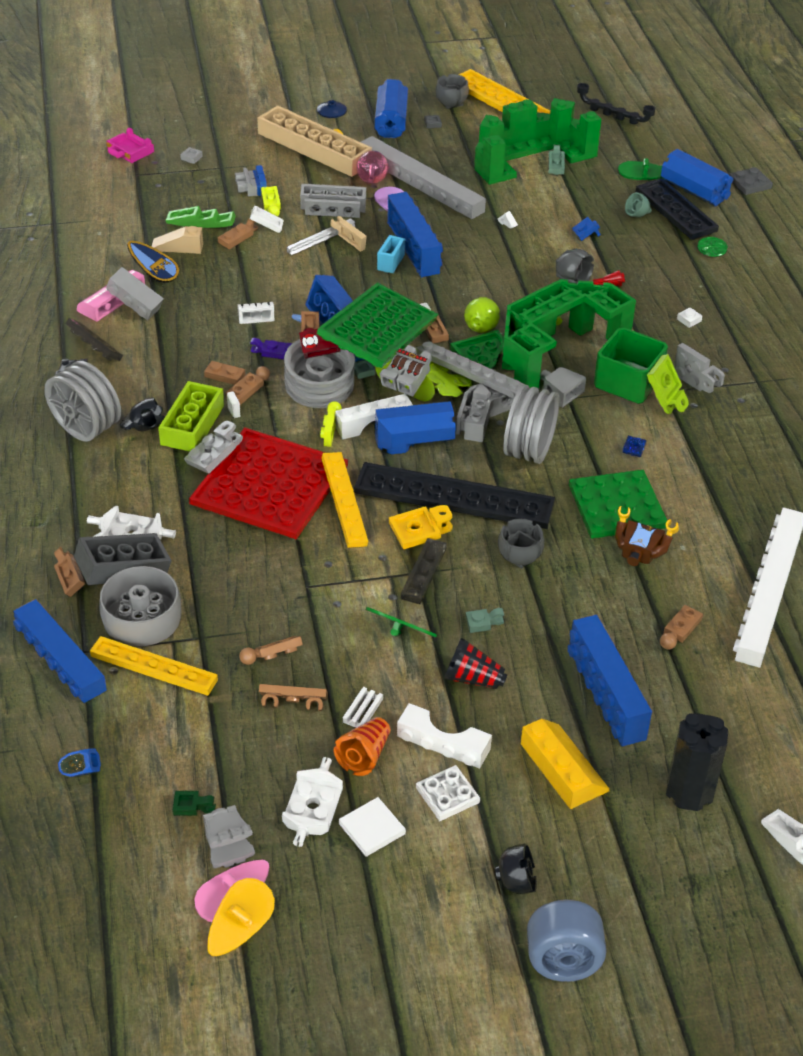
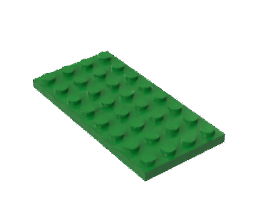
[316,282,438,368]

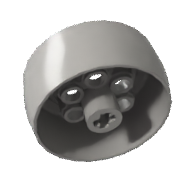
[99,566,181,647]

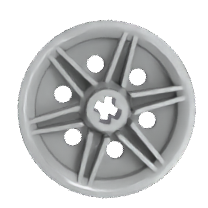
[284,339,355,408]
[45,361,121,441]
[504,384,560,464]

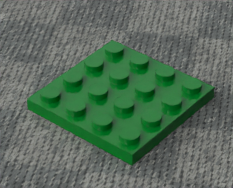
[569,469,668,539]

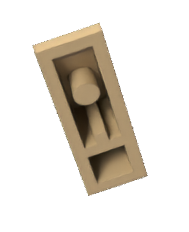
[151,226,203,254]

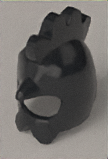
[119,397,165,432]

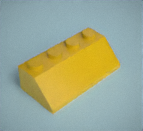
[521,719,610,809]

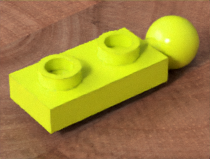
[261,186,281,217]
[320,401,342,447]

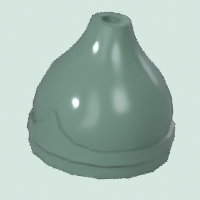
[625,192,652,218]

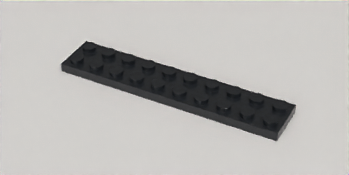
[354,462,555,529]

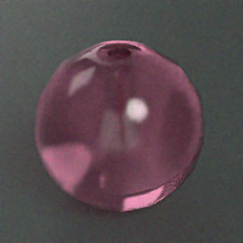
[356,150,389,184]

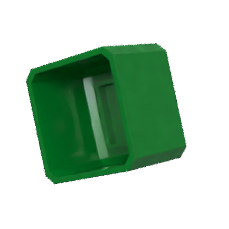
[594,328,668,404]

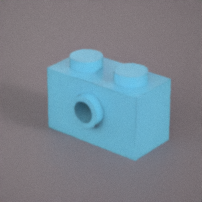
[377,235,405,273]

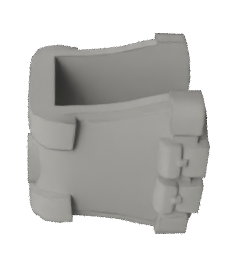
[203,805,255,868]

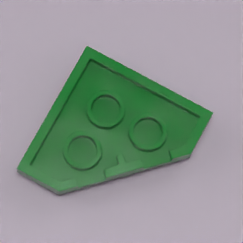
[450,330,504,370]

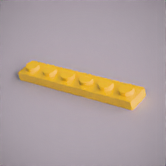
[322,452,368,548]
[90,636,218,696]

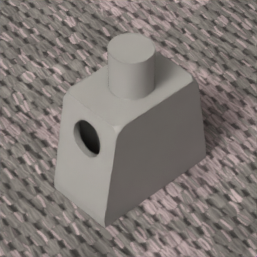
[540,367,586,408]

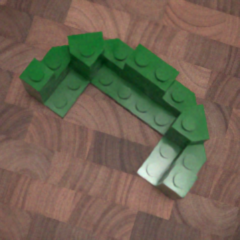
[474,98,602,185]
[502,279,636,389]

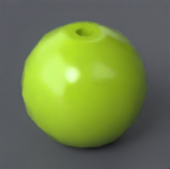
[464,297,501,333]

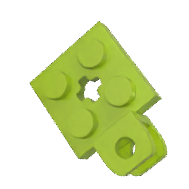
[647,354,689,414]

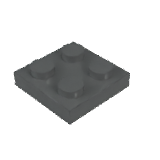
[729,167,773,195]

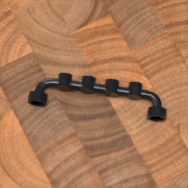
[577,83,656,125]

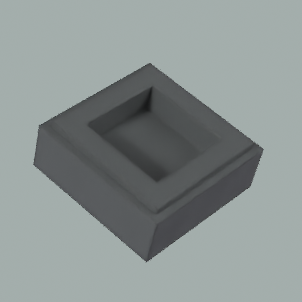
[424,115,442,129]

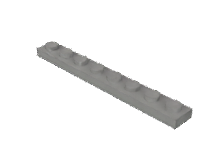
[415,342,526,399]

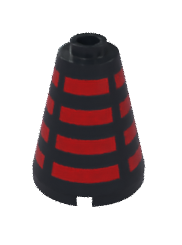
[444,638,507,689]

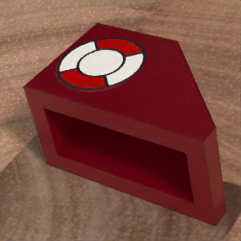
[299,328,341,359]

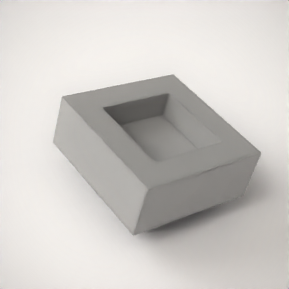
[181,147,203,164]

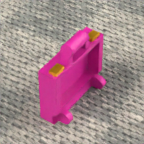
[106,128,154,163]

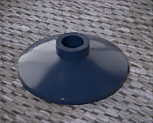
[317,100,347,118]

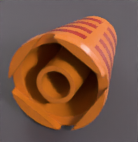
[334,717,391,776]

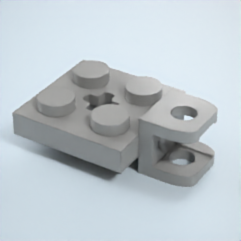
[674,343,725,393]
[184,421,243,474]

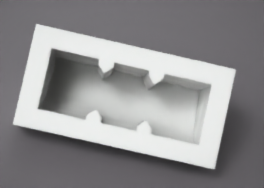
[237,302,275,324]

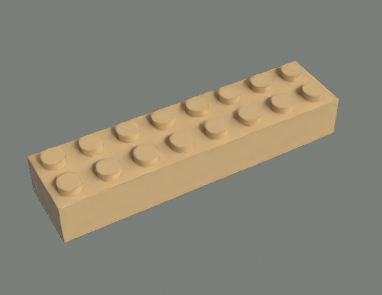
[257,106,372,177]

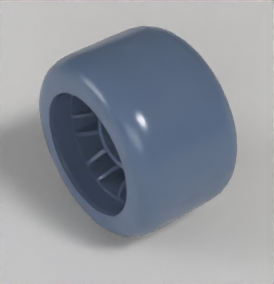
[527,900,606,982]

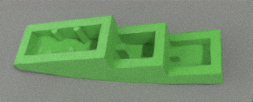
[165,206,236,228]

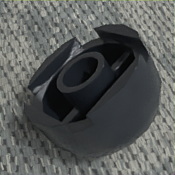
[495,843,537,894]

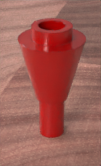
[593,270,625,287]

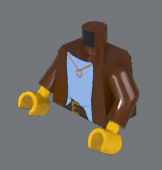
[615,506,679,566]

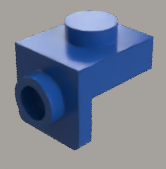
[572,217,601,241]

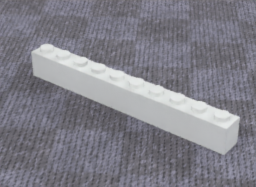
[733,508,803,668]

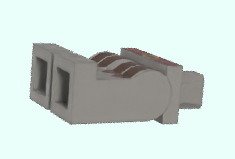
[380,345,432,397]

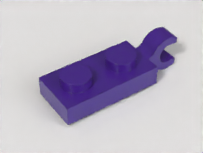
[250,338,293,360]

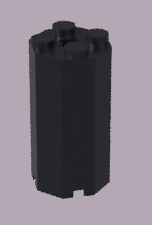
[666,713,728,811]

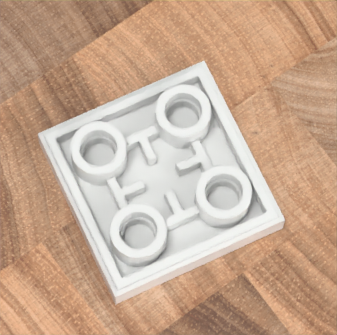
[416,765,480,821]
[339,797,406,857]

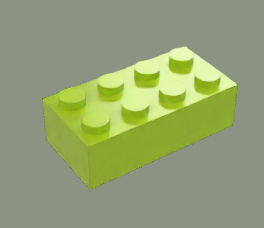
[158,381,224,452]

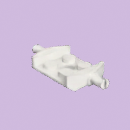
[87,506,176,539]
[282,757,343,847]

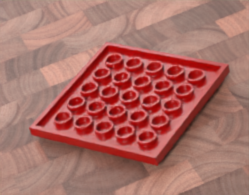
[189,427,348,540]

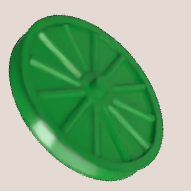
[697,237,728,257]

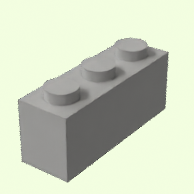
[106,267,164,321]

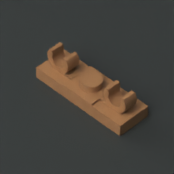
[259,684,328,711]

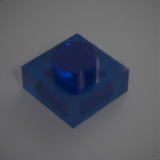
[623,435,647,457]

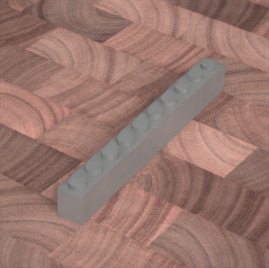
[361,136,486,219]

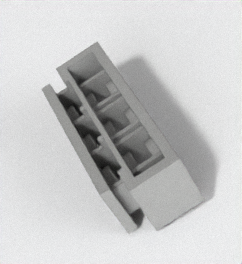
[300,184,366,218]

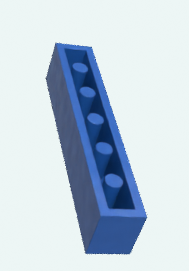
[13,599,107,703]

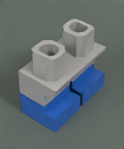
[235,165,267,197]

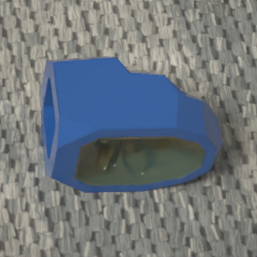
[58,749,101,777]

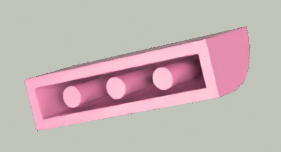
[77,270,145,322]

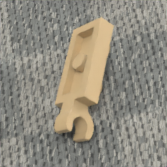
[331,216,367,252]

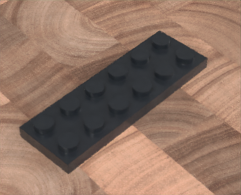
[635,178,719,240]

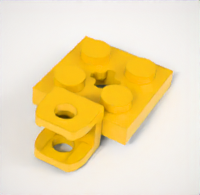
[389,505,453,550]

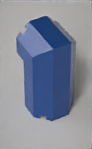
[375,401,456,454]

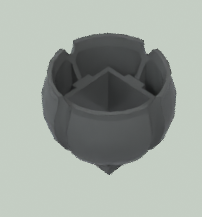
[435,74,469,109]
[556,249,594,283]
[498,519,545,569]

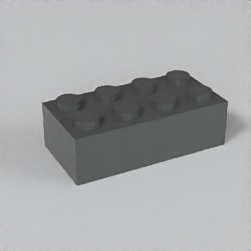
[74,533,172,585]

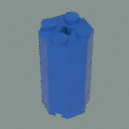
[375,79,408,138]
[661,149,733,206]

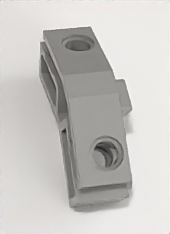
[456,378,515,442]

